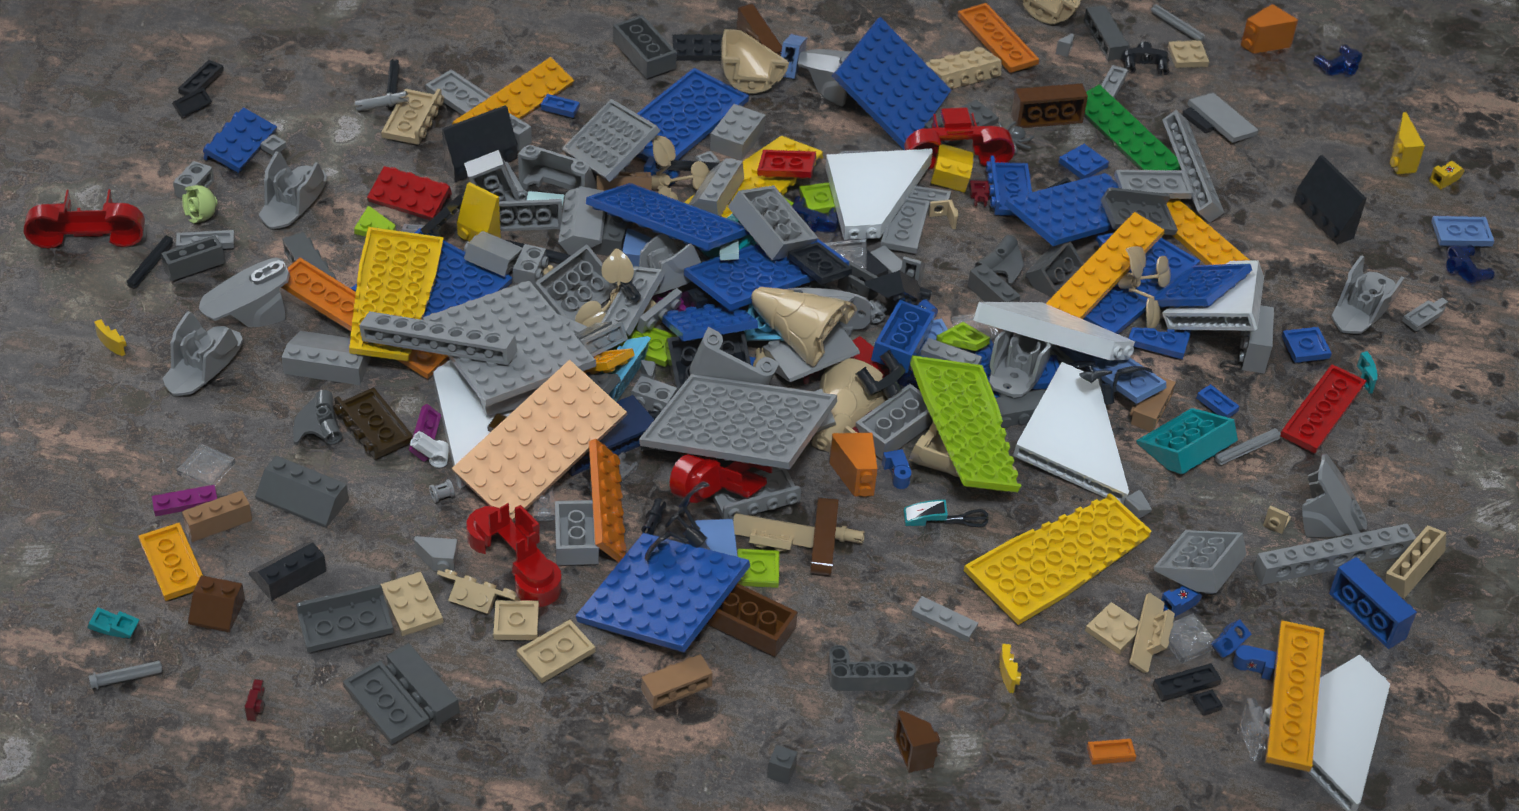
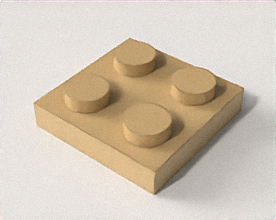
[1168,40,1209,68]
[493,600,539,640]
[1085,602,1139,654]

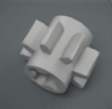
[869,300,887,324]

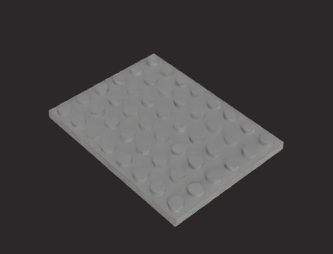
[423,281,596,406]
[639,374,838,469]

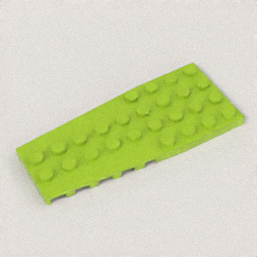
[910,355,1021,492]

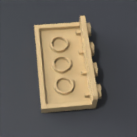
[926,47,1002,89]
[381,88,444,145]

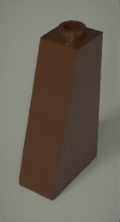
[737,3,782,56]

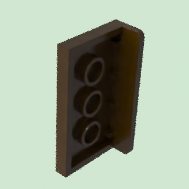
[333,387,413,459]

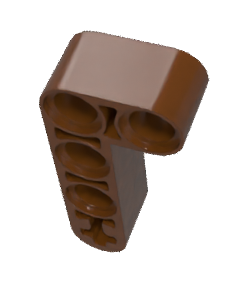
[810,497,839,576]

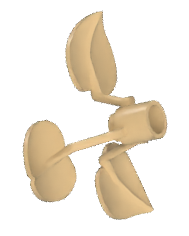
[652,135,710,200]
[1118,246,1171,328]
[575,248,662,327]

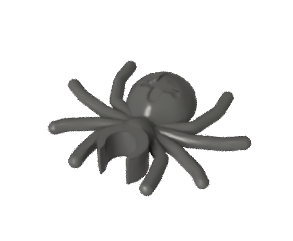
[998,121,1034,153]

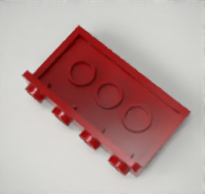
[367,166,452,220]

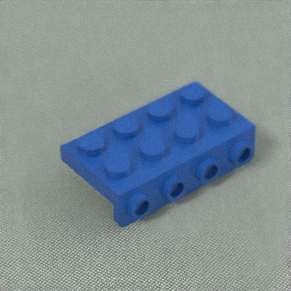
[203,107,277,173]
[986,156,1032,216]

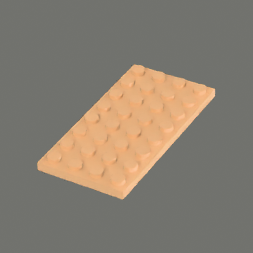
[452,360,627,522]

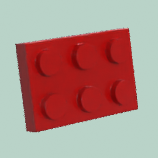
[757,150,817,178]

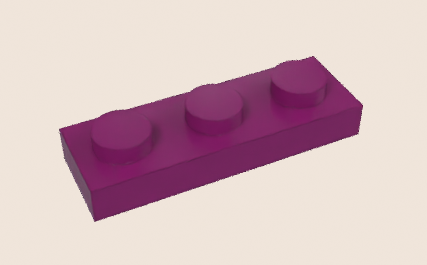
[409,404,441,462]
[152,485,217,517]

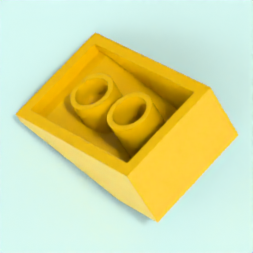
[1390,112,1425,174]
[931,144,973,193]
[457,182,501,242]

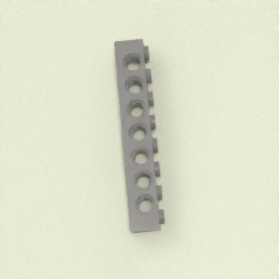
[1163,110,1224,223]
[359,311,517,365]
[1253,524,1416,585]

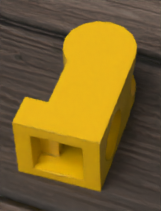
[1429,161,1464,190]

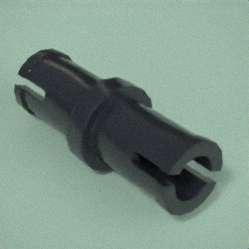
[641,498,666,535]

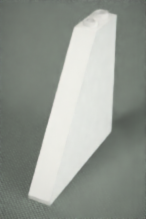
[825,149,932,240]
[1162,260,1264,331]
[973,302,1135,360]
[433,359,514,489]
[1013,362,1129,505]
[1260,655,1390,811]

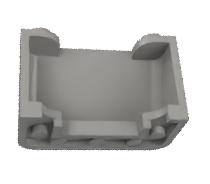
[518,145,596,190]
[689,327,779,385]

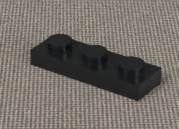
[178,60,224,96]
[1153,663,1222,701]

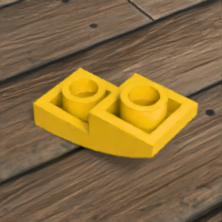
[94,319,127,356]
[1000,643,1021,693]

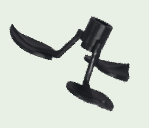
[1068,361,1153,405]
[645,481,710,563]

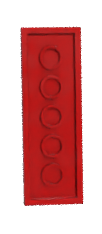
[1280,364,1366,453]

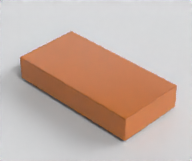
[1087,739,1136,765]

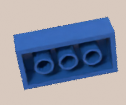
[871,300,935,373]
[1329,557,1417,649]

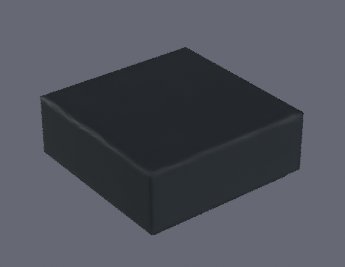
[1192,689,1223,716]

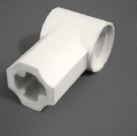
[410,431,449,468]

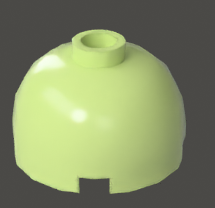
[182,185,217,223]

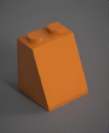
[1241,4,1298,54]
[829,433,877,496]

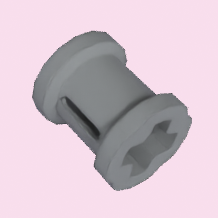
[429,479,455,503]

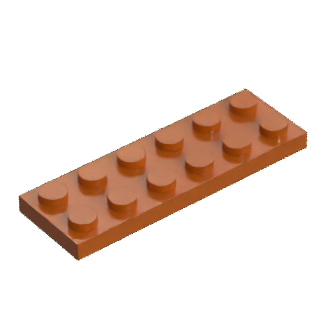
[958,3,1039,73]
[589,439,626,562]

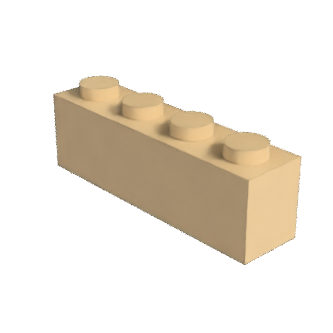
[1386,525,1446,599]

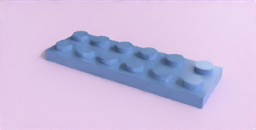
[1060,346,1166,404]

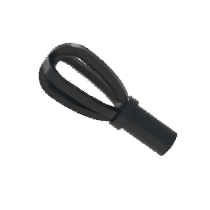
[945,509,989,527]

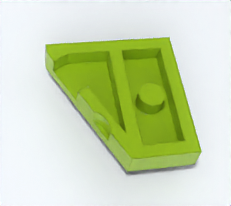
[354,206,396,237]
[936,322,990,351]

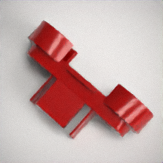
[904,108,1015,170]
[23,189,145,248]
[670,454,772,503]
[466,503,562,607]

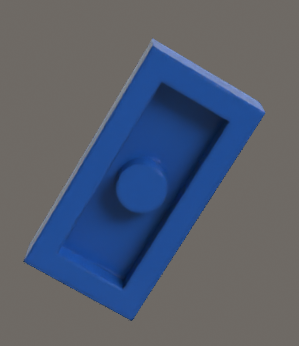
[541,94,580,118]
[1196,384,1240,418]

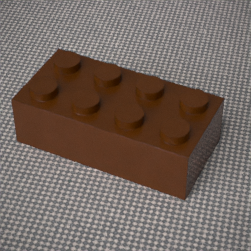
[1011,83,1088,128]
[706,583,798,657]

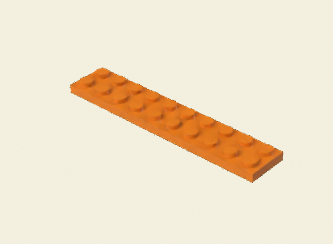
[281,258,450,379]

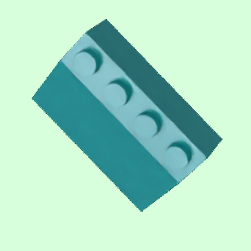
[1136,408,1238,474]

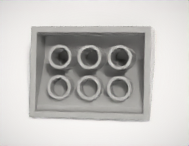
[728,186,818,260]
[533,244,621,321]
[763,322,860,382]
[282,331,372,385]
[1154,530,1247,594]

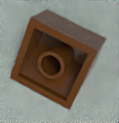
[188,575,245,633]
[894,710,940,773]

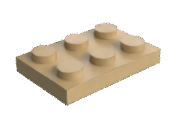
[380,572,443,636]
[516,620,595,683]

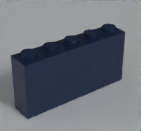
[568,395,654,476]

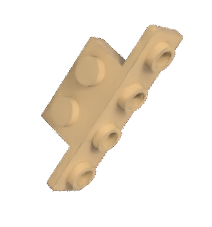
[733,513,815,551]
[437,569,520,615]
[1130,593,1175,673]

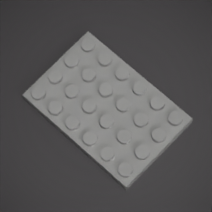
[562,99,661,182]

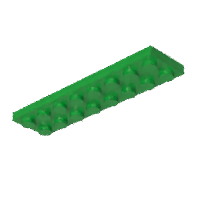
[1084,84,1181,171]

